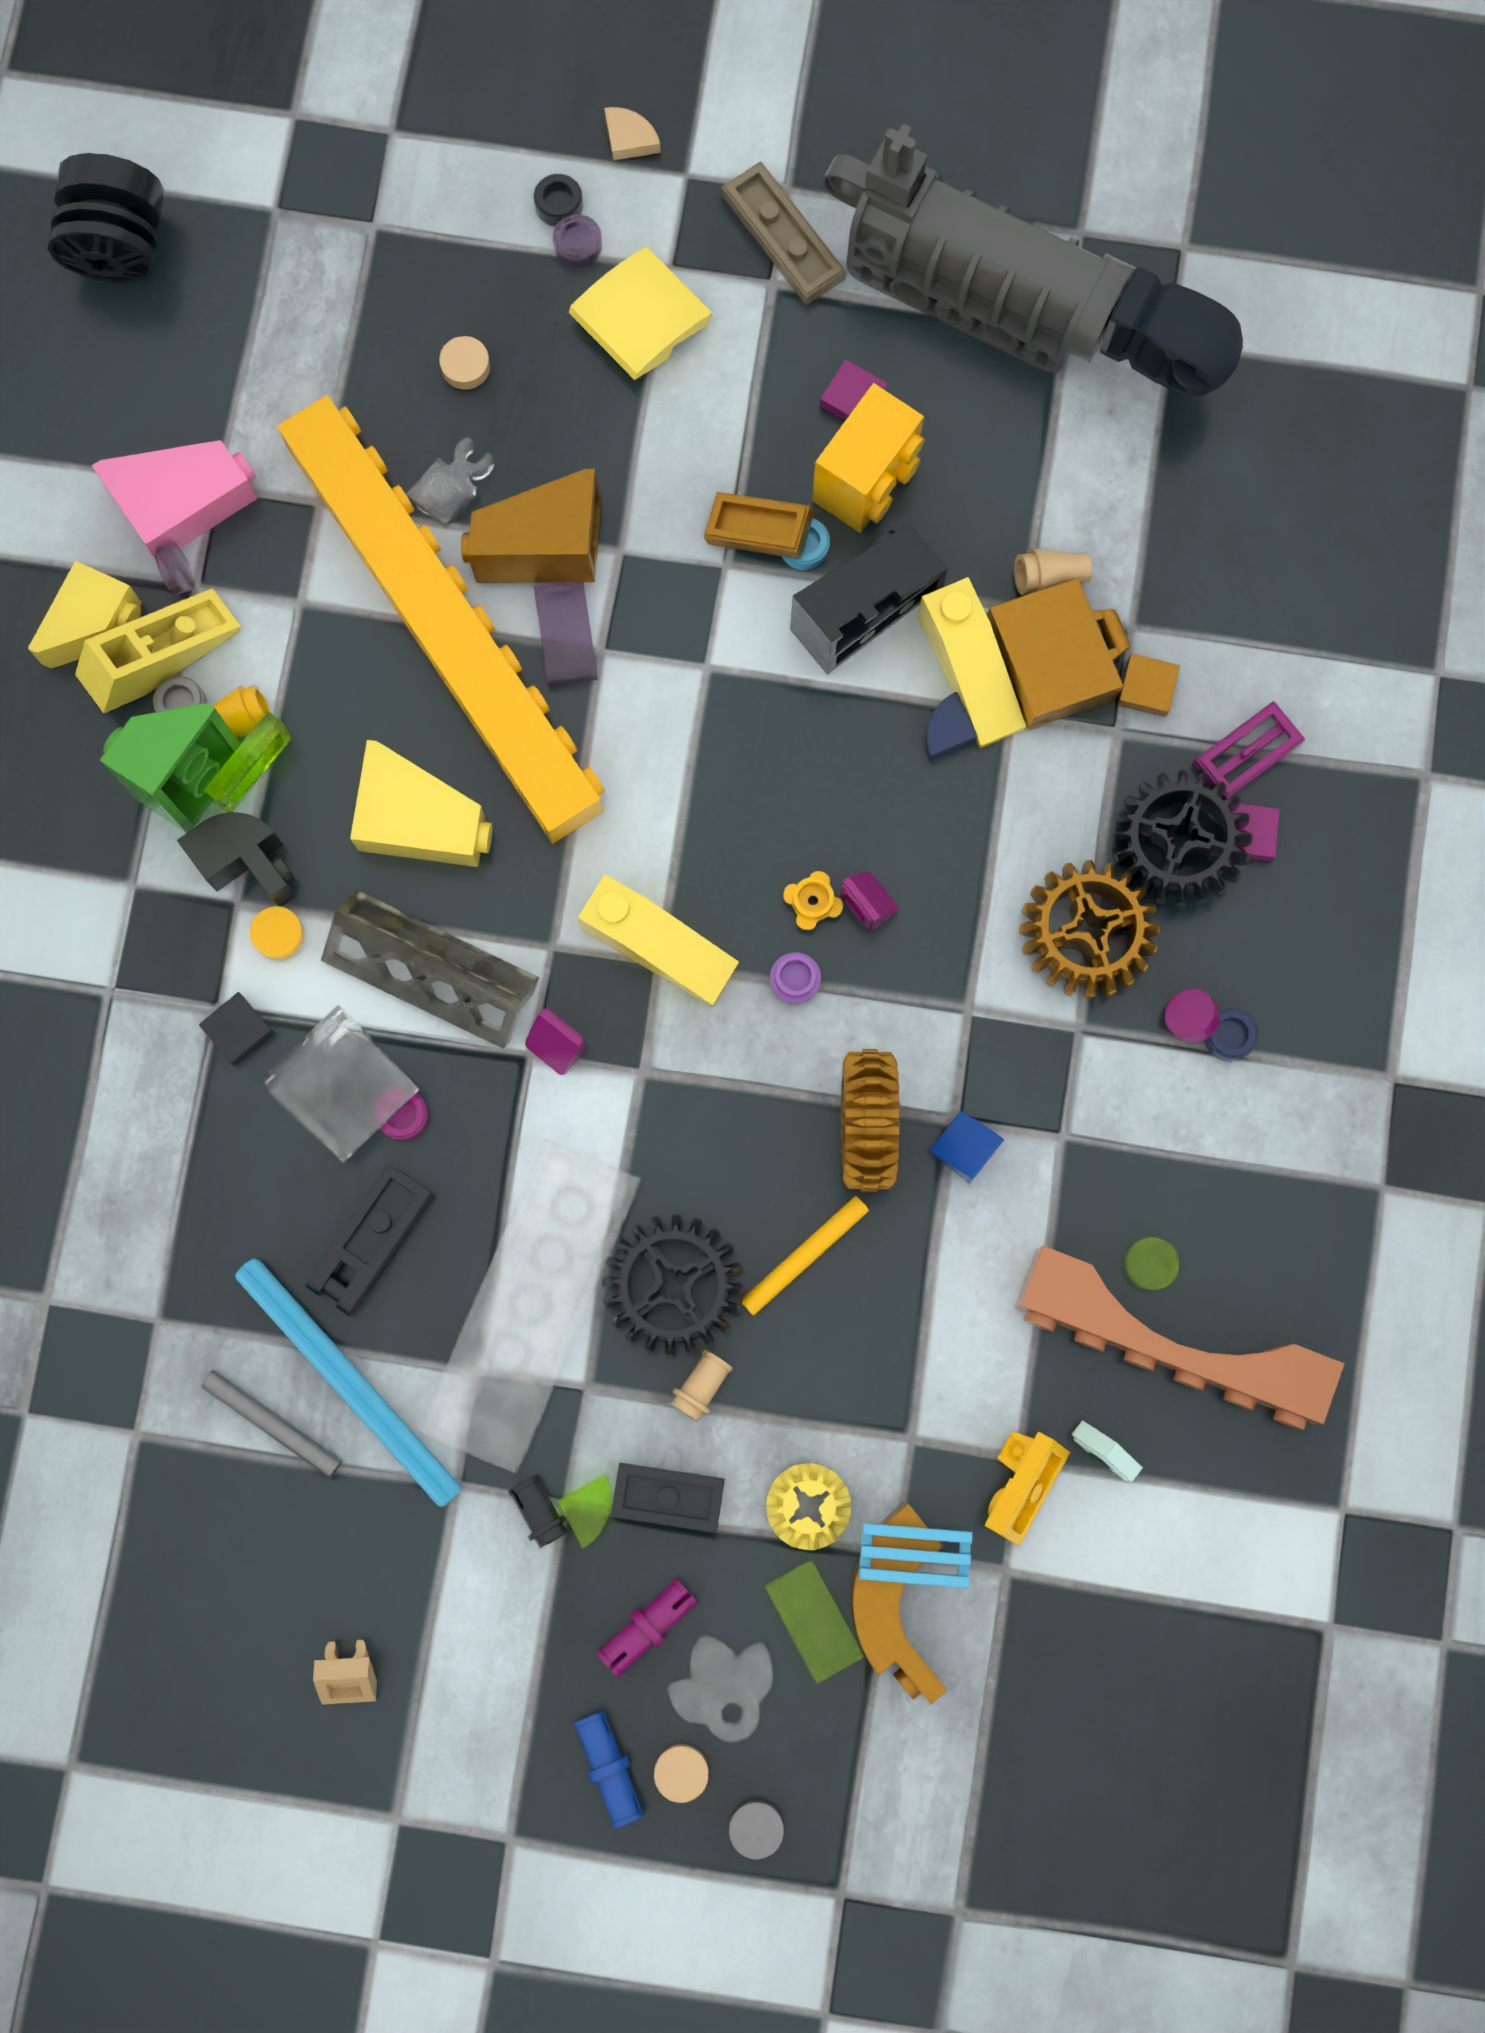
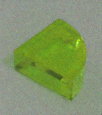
[558,1474,612,1548]

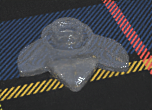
[668,1635,773,1742]

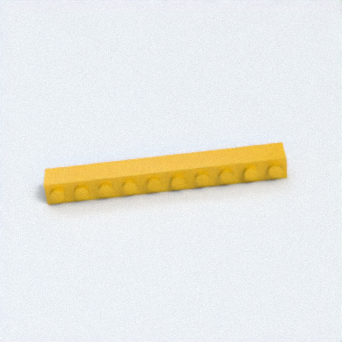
[277,394,605,844]

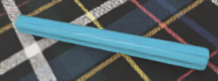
[235,1258,461,1507]

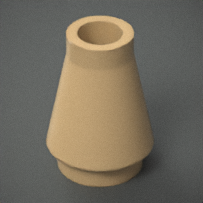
[1014,548,1092,595]

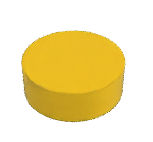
[250,906,304,960]

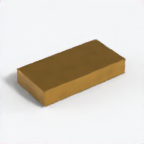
[704,492,814,559]

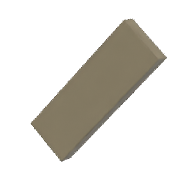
[721,161,846,305]

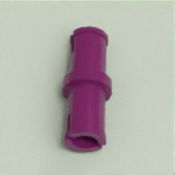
[595,1578,699,1679]

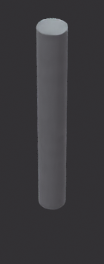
[201,1370,342,1478]

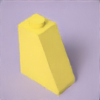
[350,740,493,867]

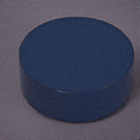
[1204,1008,1258,1062]

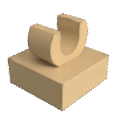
[313,1640,377,1705]

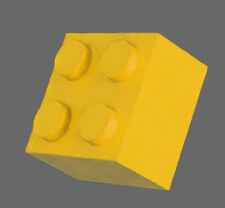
[812,383,925,534]

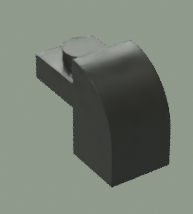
[177,812,296,907]

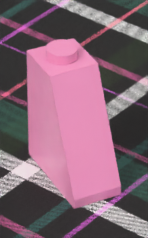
[92,440,258,562]

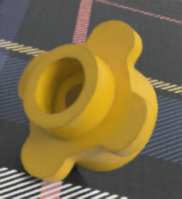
[783,871,843,930]

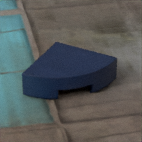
[926,692,977,760]

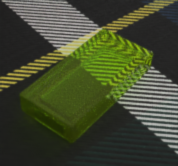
[204,711,291,813]
[764,1559,864,1684]

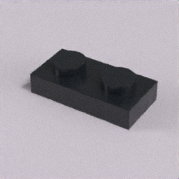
[611,1462,725,1533]

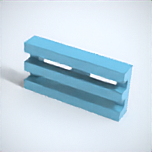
[858,1522,973,1588]

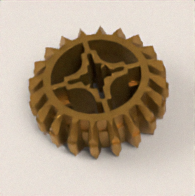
[1019,860,1160,999]
[841,1049,900,1192]

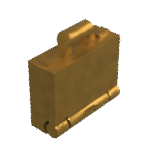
[986,578,1131,730]

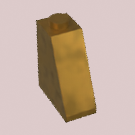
[461,469,602,583]

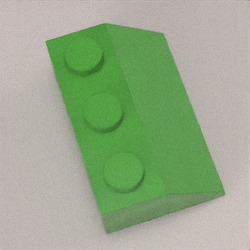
[100,703,247,833]

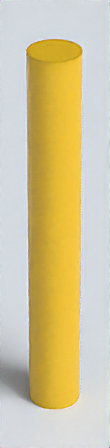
[740,1195,869,1316]

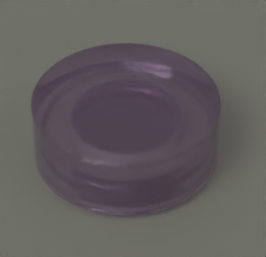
[553,214,602,267]
[155,542,195,595]

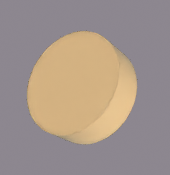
[439,336,490,390]
[654,1744,709,1803]

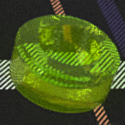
[1124,1237,1179,1291]

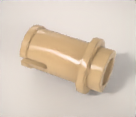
[671,1349,733,1421]

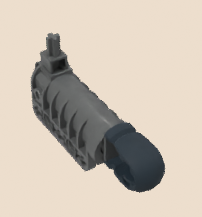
[822,124,1243,396]

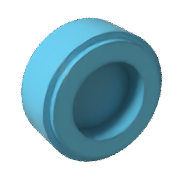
[782,518,830,571]

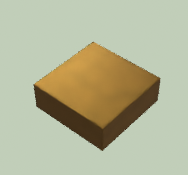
[1117,653,1180,717]

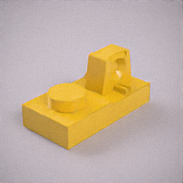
[984,1431,1070,1547]

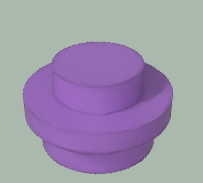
[770,952,821,1004]

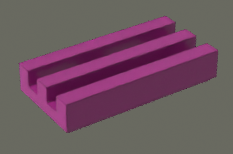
[1192,701,1306,801]

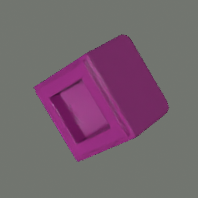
[840,871,899,932]
[525,1008,587,1075]

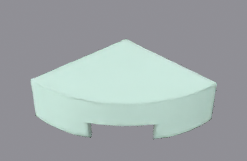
[1071,1420,1143,1482]

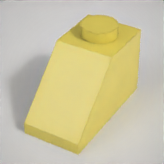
[28,561,142,669]

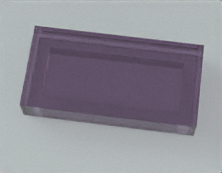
[533,582,598,687]

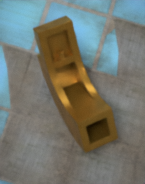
[851,1502,948,1705]

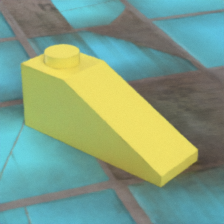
[917,577,1026,749]
[75,588,241,713]
[578,874,739,1007]

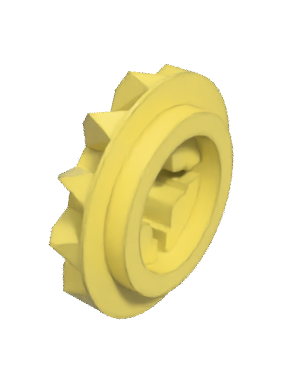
[766,1463,852,1550]

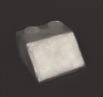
[263,1005,419,1163]

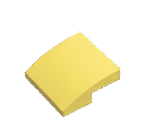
[568,246,712,380]

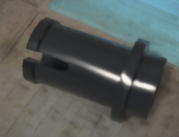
[508,1475,568,1548]

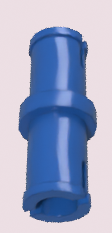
[573,1710,645,1829]

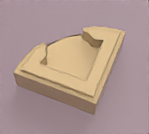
[604,107,661,161]

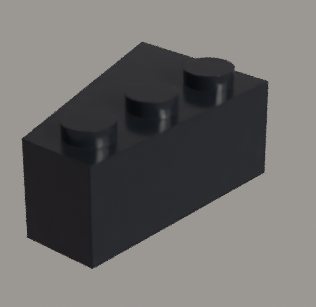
[790,524,948,675]

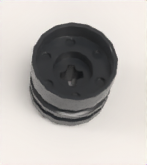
[47,153,164,283]

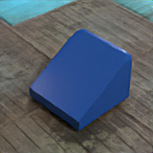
[929,1111,1004,1183]

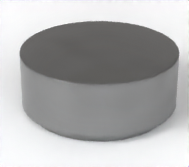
[153,676,207,712]
[729,1799,784,1859]

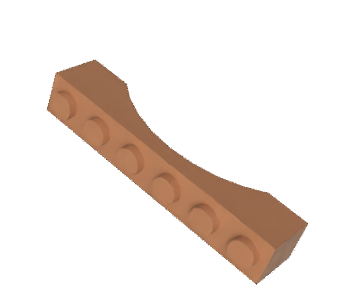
[1015,1246,1345,1430]

